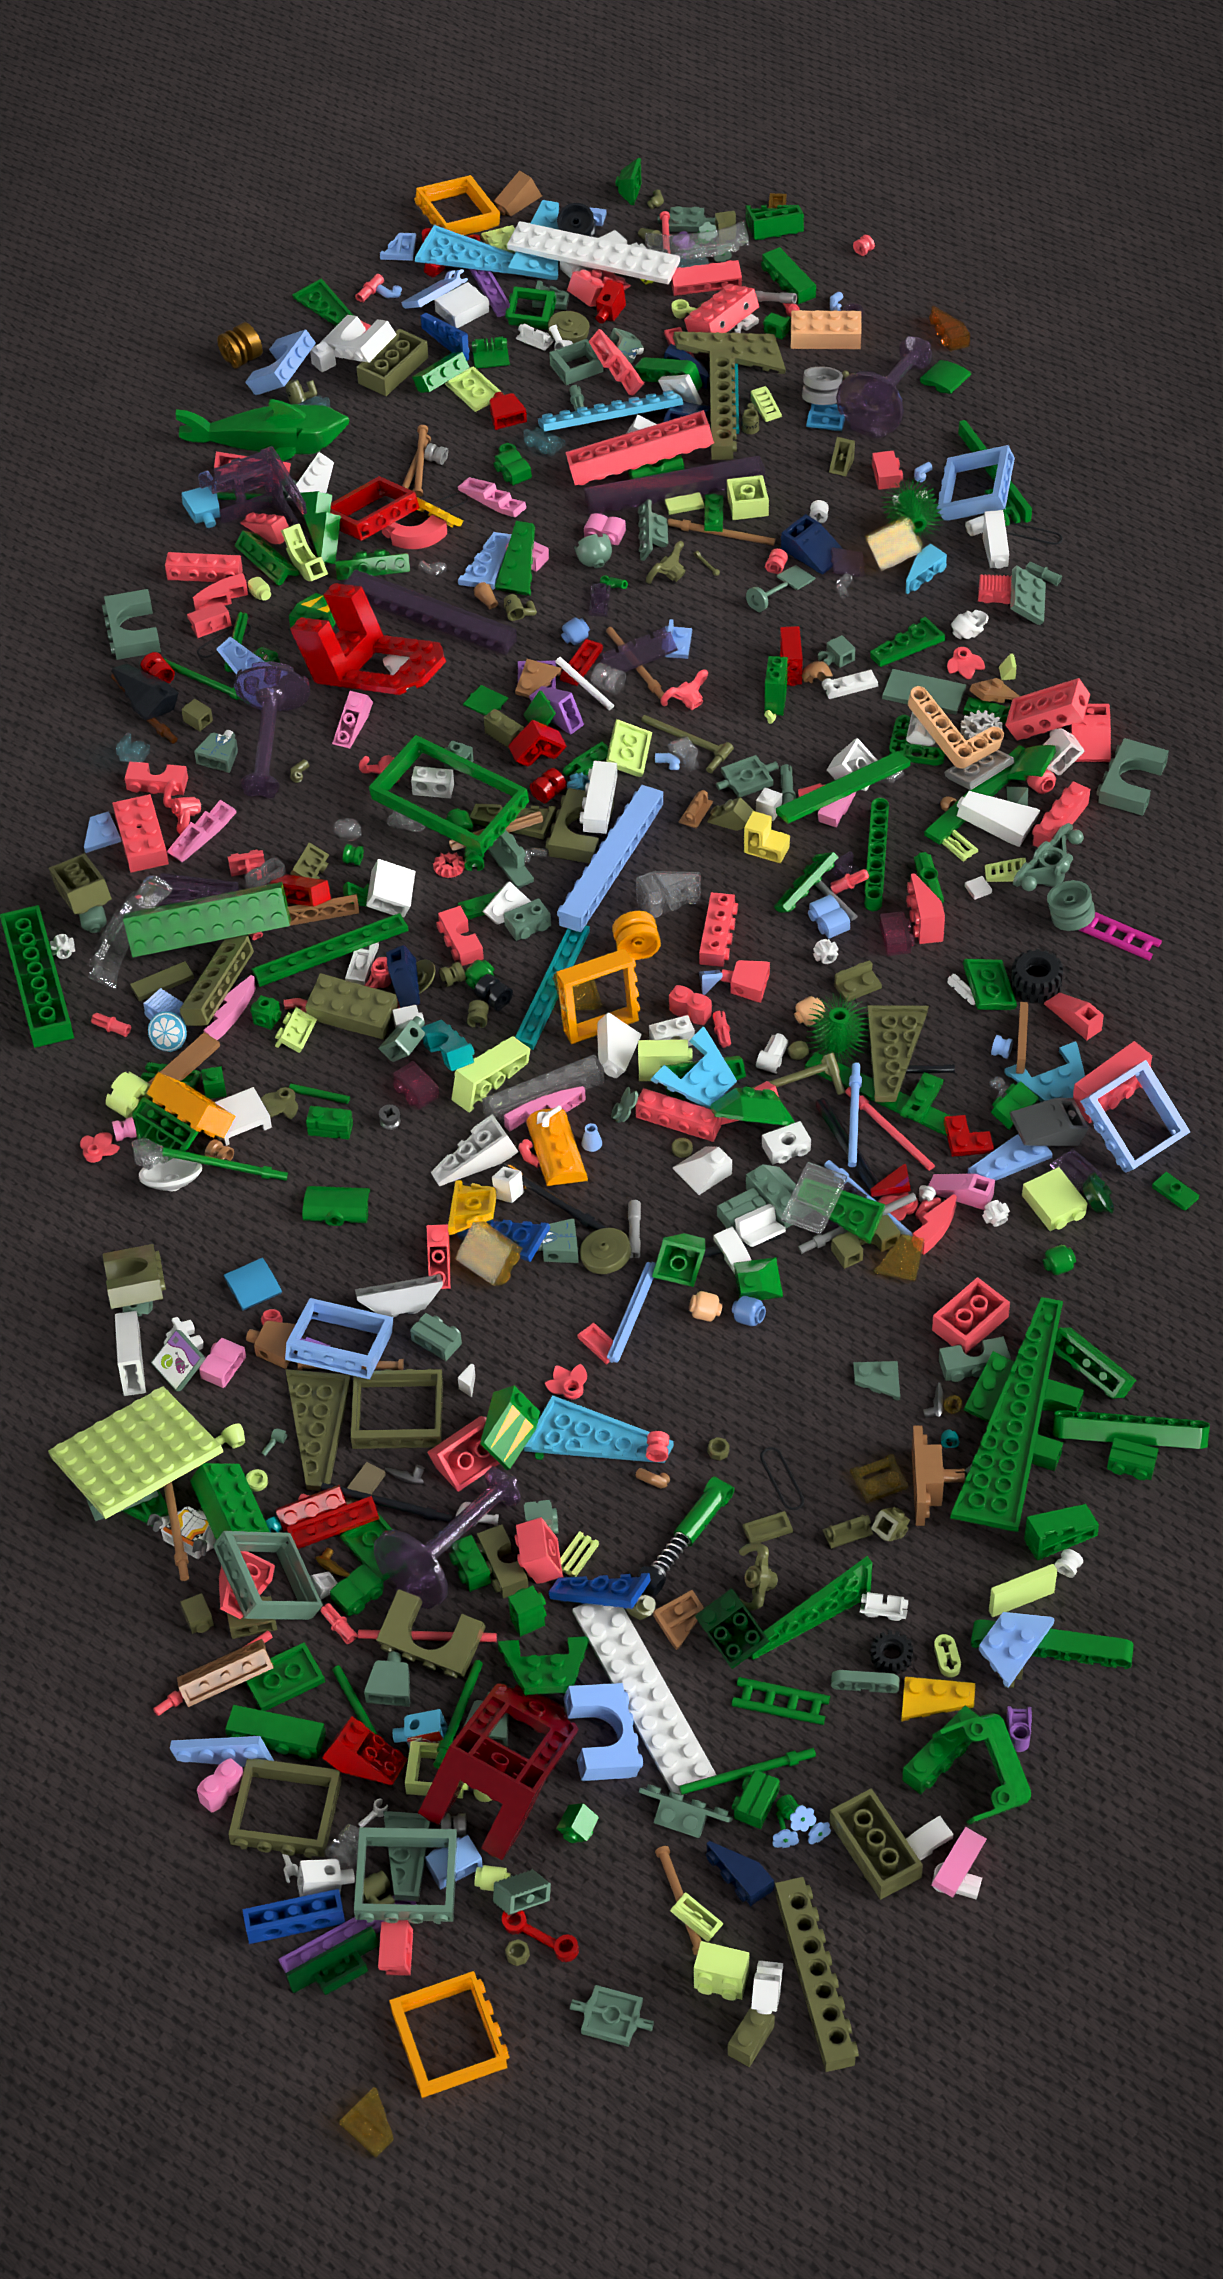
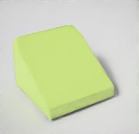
[999,654,1016,680]

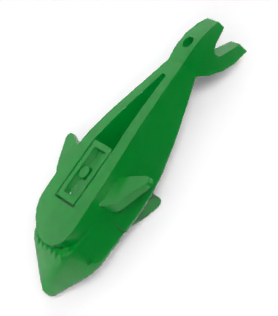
[176,399,349,462]

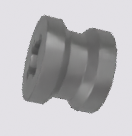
[379,1105,401,1130]

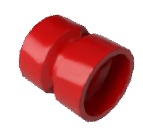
[140,652,175,683]
[530,768,566,804]

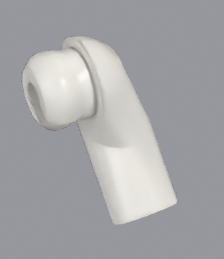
[919,1185,936,1202]

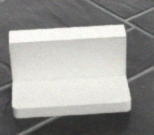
[735,1203,786,1247]

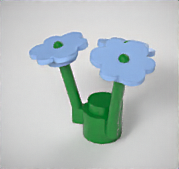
[772,1795,831,1848]

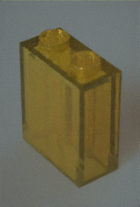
[865,516,923,571]
[455,1221,523,1286]

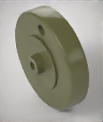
[548,311,590,344]
[580,1228,632,1274]

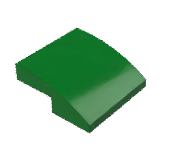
[920,360,971,394]
[1007,745,1056,781]

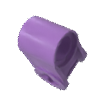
[1007,1706,1032,1752]

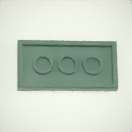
[882,669,966,715]

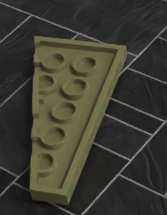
[673,331,786,374]
[285,1369,351,1491]

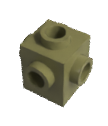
[871,1507,910,1541]

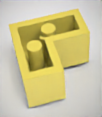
[744,811,790,864]

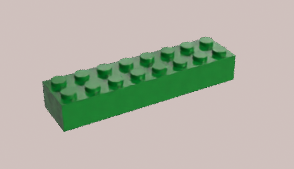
[123,882,291,957]
[0,905,74,1048]

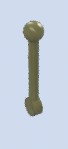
[694,551,720,576]

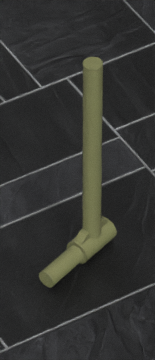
[641,715,734,773]
[751,1053,845,1095]

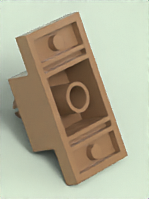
[912,1426,965,1526]

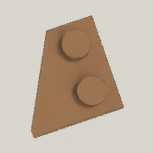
[515,659,562,698]
[969,678,1020,703]
[653,1590,704,1650]

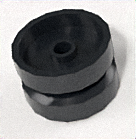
[557,203,597,237]

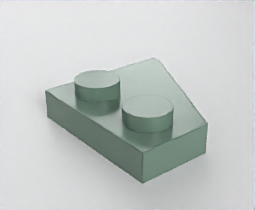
[853,1361,900,1400]

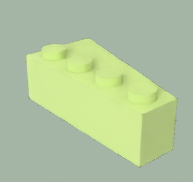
[451,1036,530,1113]

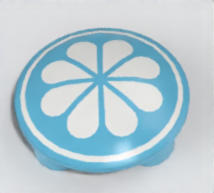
[148,1011,187,1052]

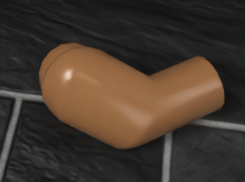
[636,1468,670,1489]

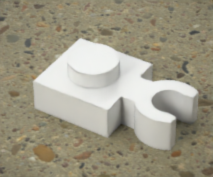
[729,314,759,333]

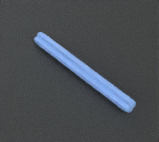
[607,1262,655,1363]

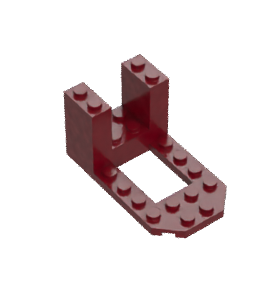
[418,1684,579,1860]

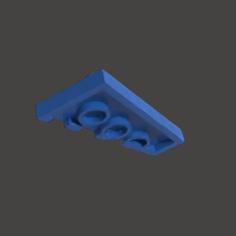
[421,313,470,361]
[457,1219,551,1262]
[549,1573,651,1609]

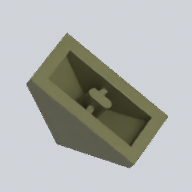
[829,437,855,476]

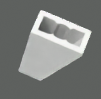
[957,791,1040,847]
[115,1311,146,1396]

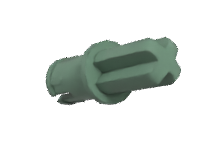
[569,385,584,411]
[1025,562,1062,586]

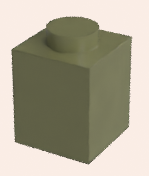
[181,699,213,731]
[180,1593,214,1634]

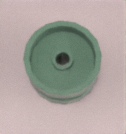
[1047,880,1095,931]

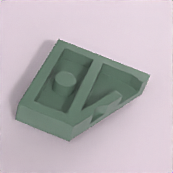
[532,281,569,310]

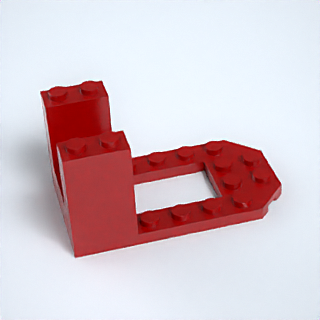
[290,583,446,695]

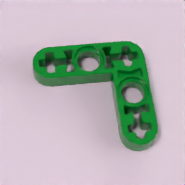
[889,715,945,766]

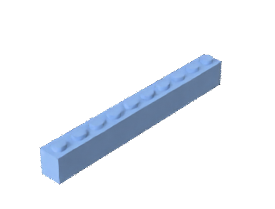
[557,785,663,932]

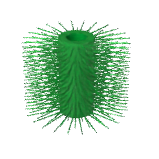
[881,477,944,542]
[806,994,870,1066]

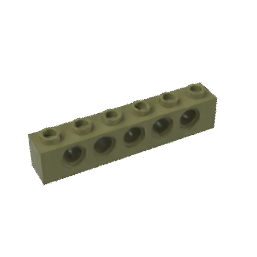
[179,935,254,1026]

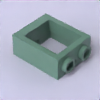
[549,339,603,385]

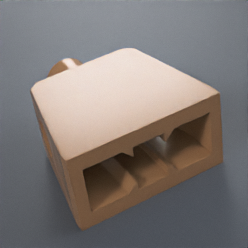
[246,1321,296,1369]

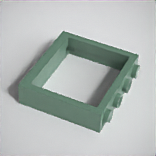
[213,1531,323,1620]
[354,1827,457,1924]

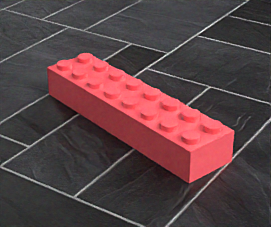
[566,410,714,486]

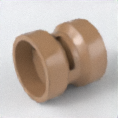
[205,1139,234,1161]

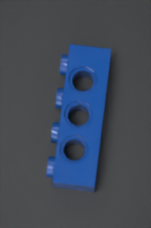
[242,1889,345,1944]

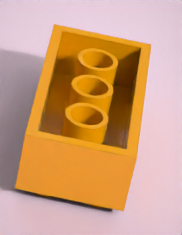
[146,1072,236,1138]

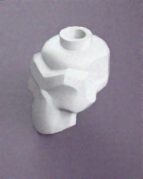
[951,610,988,639]

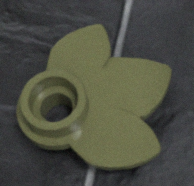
[261,1087,298,1119]

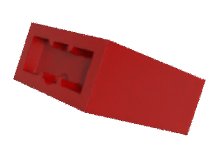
[780,626,803,686]

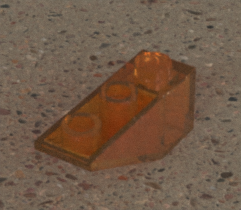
[929,306,970,351]

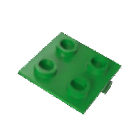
[472,336,510,369]

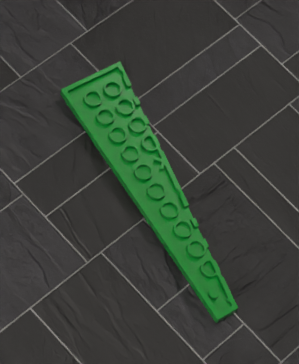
[950,1297,1063,1532]

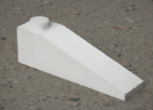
[431,1114,518,1186]

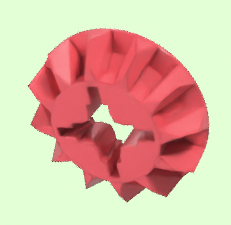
[433,851,465,878]

